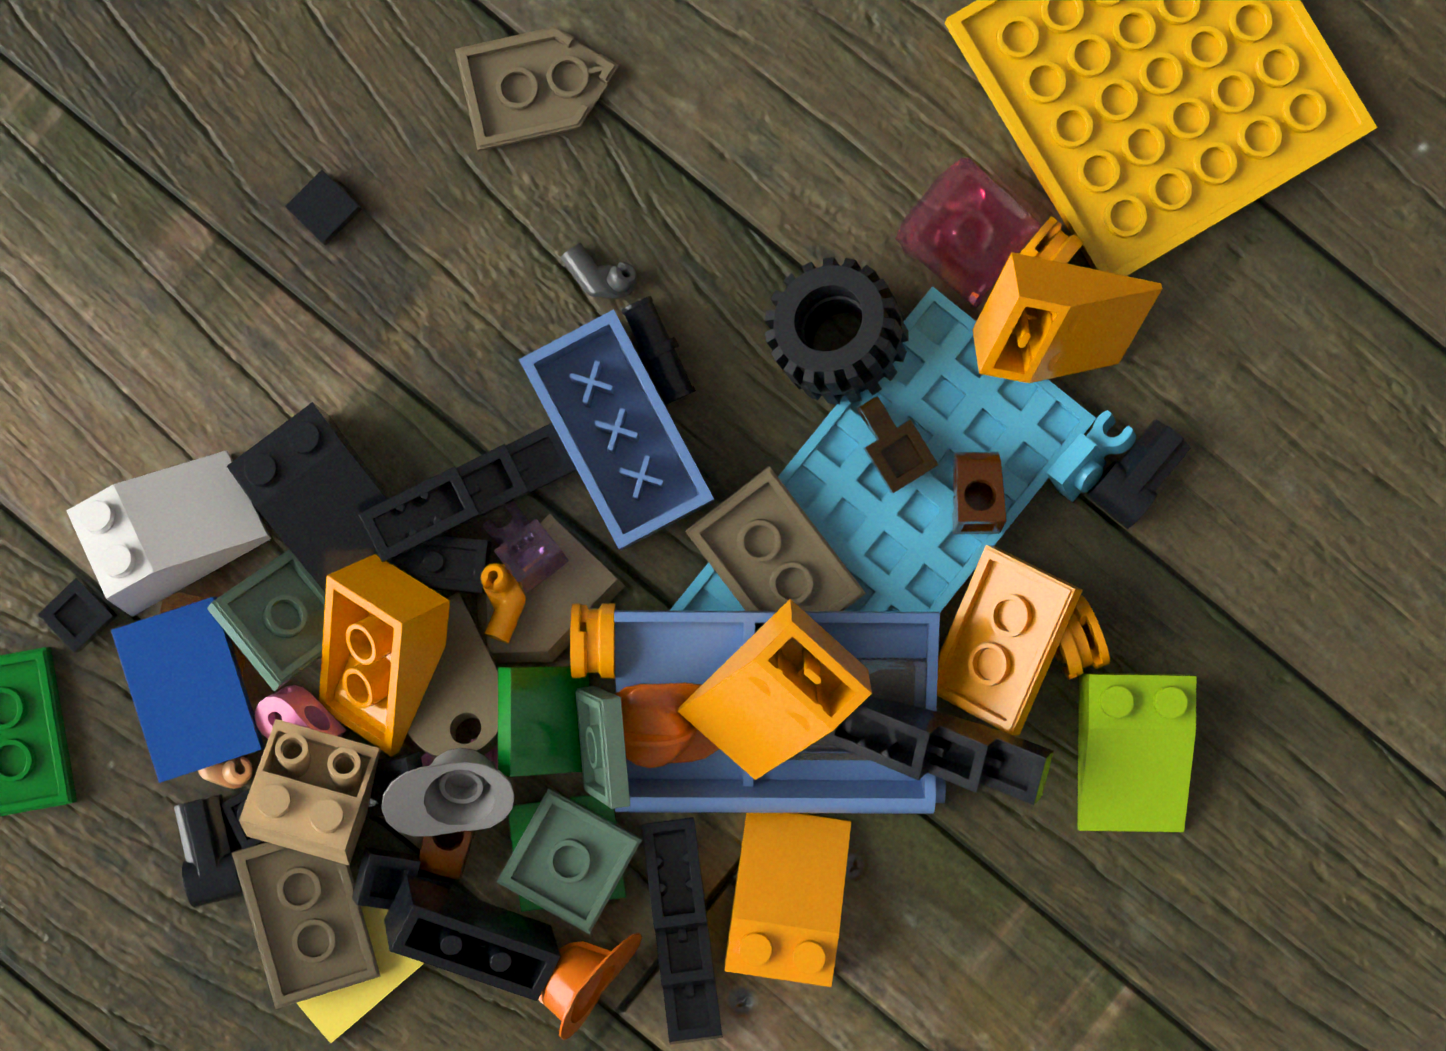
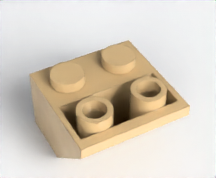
[239,719,380,866]

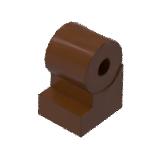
[952,452,1006,534]
[419,830,476,881]

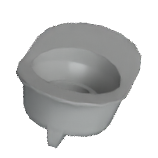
[381,748,515,837]

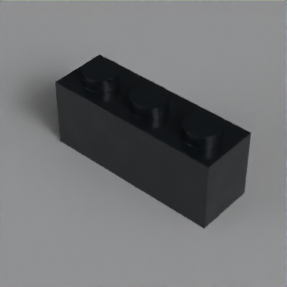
[384,874,561,1001]

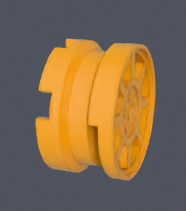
[1020,216,1084,263]
[1055,595,1110,680]
[570,603,616,678]

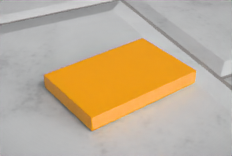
[937,545,1083,736]

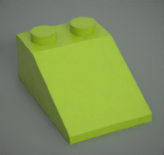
[1077,673,1197,832]

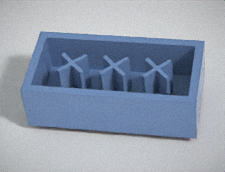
[519,309,714,551]

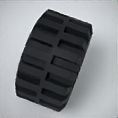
[765,257,909,404]

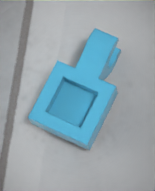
[1046,410,1136,502]

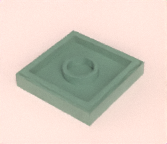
[207,549,326,692]
[575,686,630,809]
[497,787,642,934]

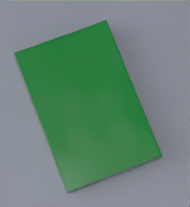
[0,647,77,816]

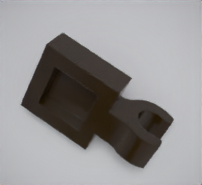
[856,396,938,493]

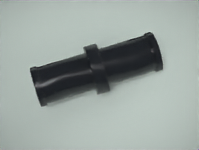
[621,296,696,405]

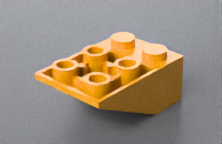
[972,252,1163,383]
[678,599,872,780]

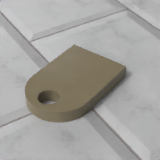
[408,592,498,758]

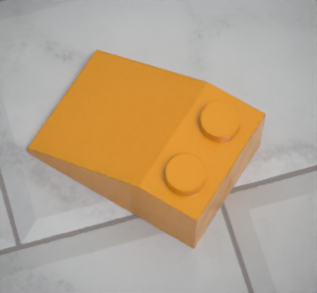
[319,554,450,756]
[724,813,851,987]

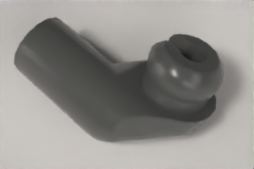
[560,243,637,299]

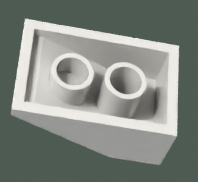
[66,450,271,617]

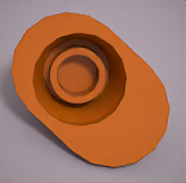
[614,682,719,768]
[538,933,642,1040]

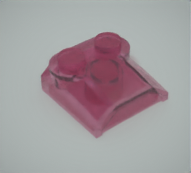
[895,157,1042,307]

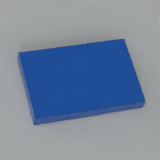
[111,597,265,783]

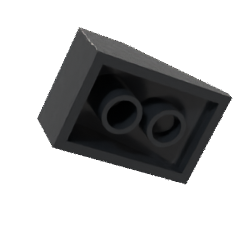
[227,402,390,593]

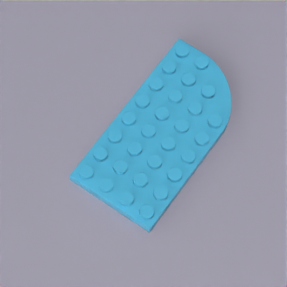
[670,286,1097,673]

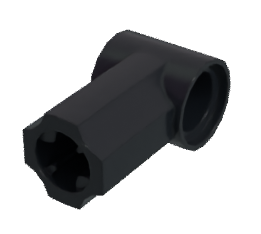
[1086,419,1191,529]
[174,794,244,907]

